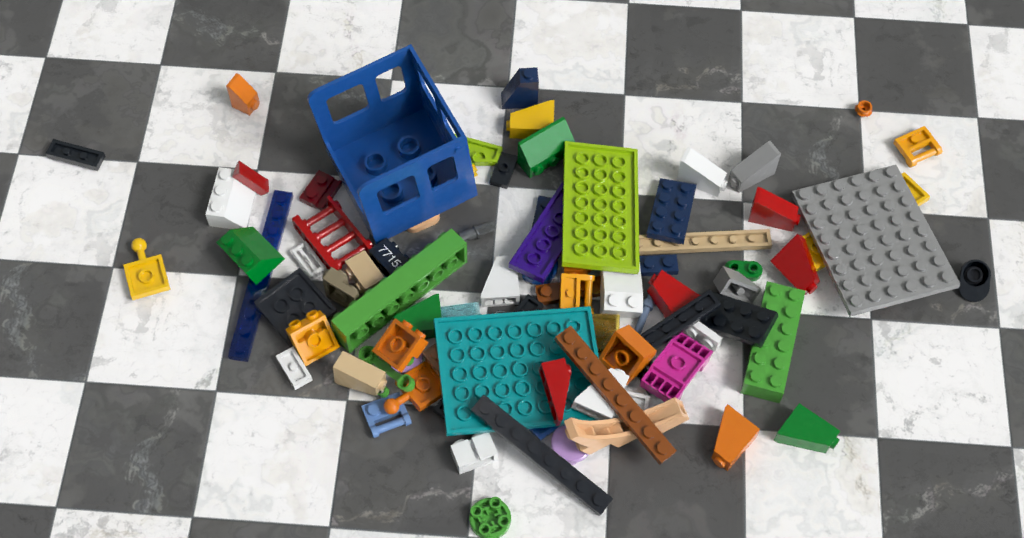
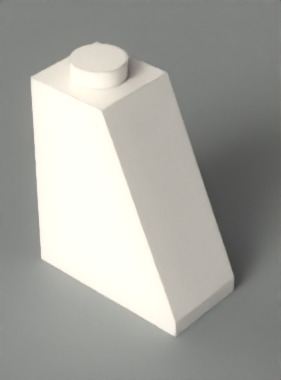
[677,147,728,197]
[481,254,520,308]
[571,368,629,420]

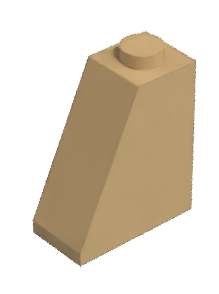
[333,351,387,396]

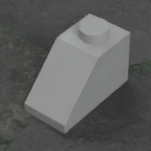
[713,266,761,304]

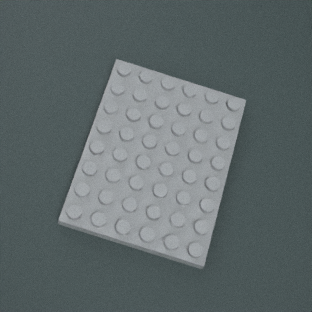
[791,165,960,317]

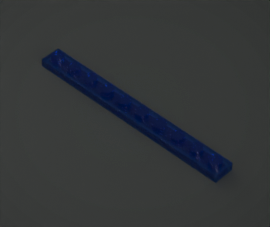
[228,190,294,362]

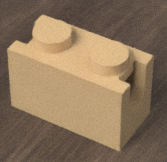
[344,250,384,294]

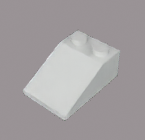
[600,262,643,318]

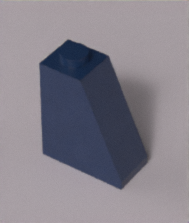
[501,67,539,109]

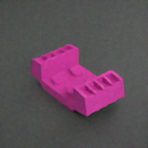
[640,333,713,402]

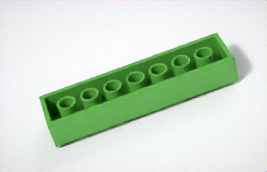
[331,228,468,354]

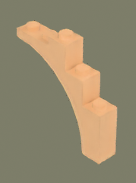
[564,397,689,455]

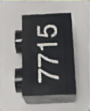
[368,238,410,277]

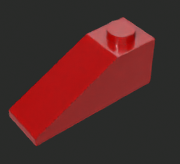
[539,358,572,426]

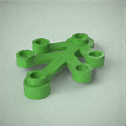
[358,346,415,398]

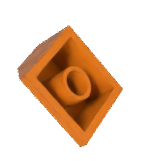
[599,325,657,385]

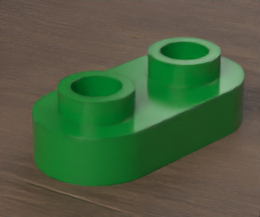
[725,260,763,281]

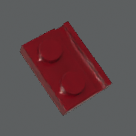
[299,170,342,211]

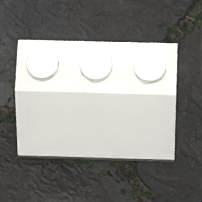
[205,167,256,229]

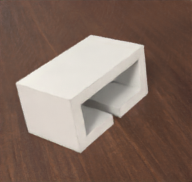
[450,433,498,474]

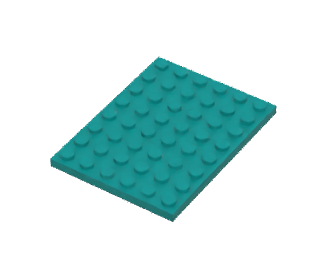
[433,306,599,436]

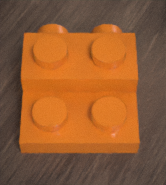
[372,318,429,373]

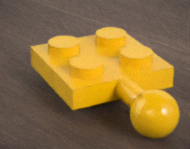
[123,238,171,300]

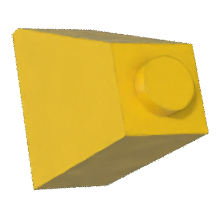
[506,100,554,139]

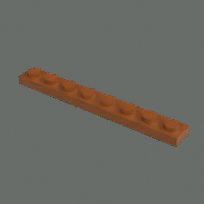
[554,326,677,465]

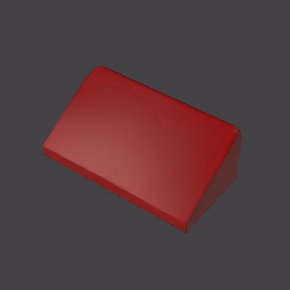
[232,161,269,196]

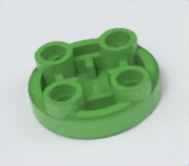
[469,497,511,538]

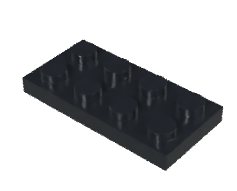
[699,292,779,348]

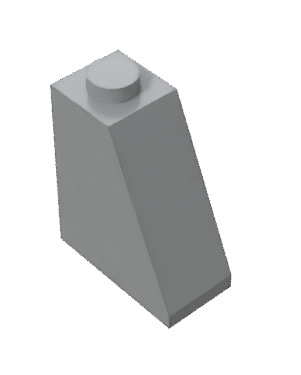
[728,141,781,193]

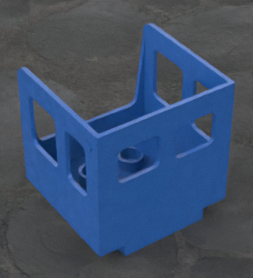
[307,44,478,244]

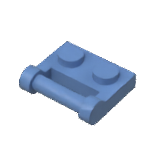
[361,392,412,438]

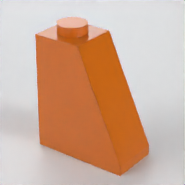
[712,404,760,471]

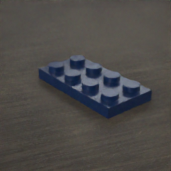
[646,178,697,245]

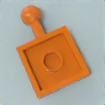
[383,360,442,414]

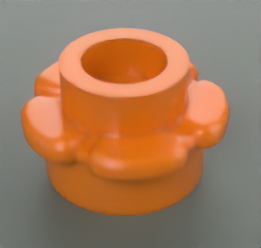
[855,100,872,117]

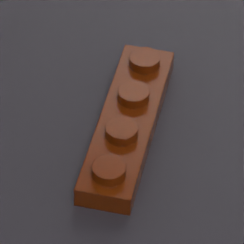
[535,276,601,305]

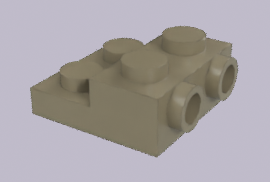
[322,267,360,309]

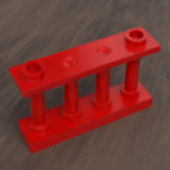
[292,195,374,270]

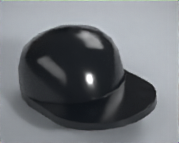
[959,259,991,302]

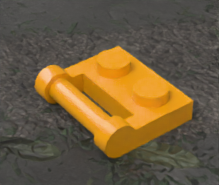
[893,126,943,168]
[559,273,595,314]

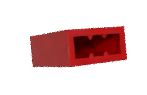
[748,187,801,232]
[770,234,820,295]
[647,270,700,318]

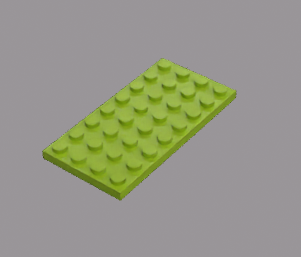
[561,141,640,274]

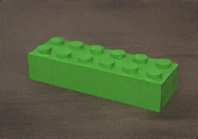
[741,281,805,403]

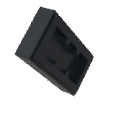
[489,152,518,189]

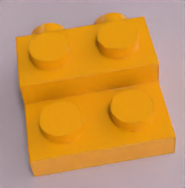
[285,310,340,366]

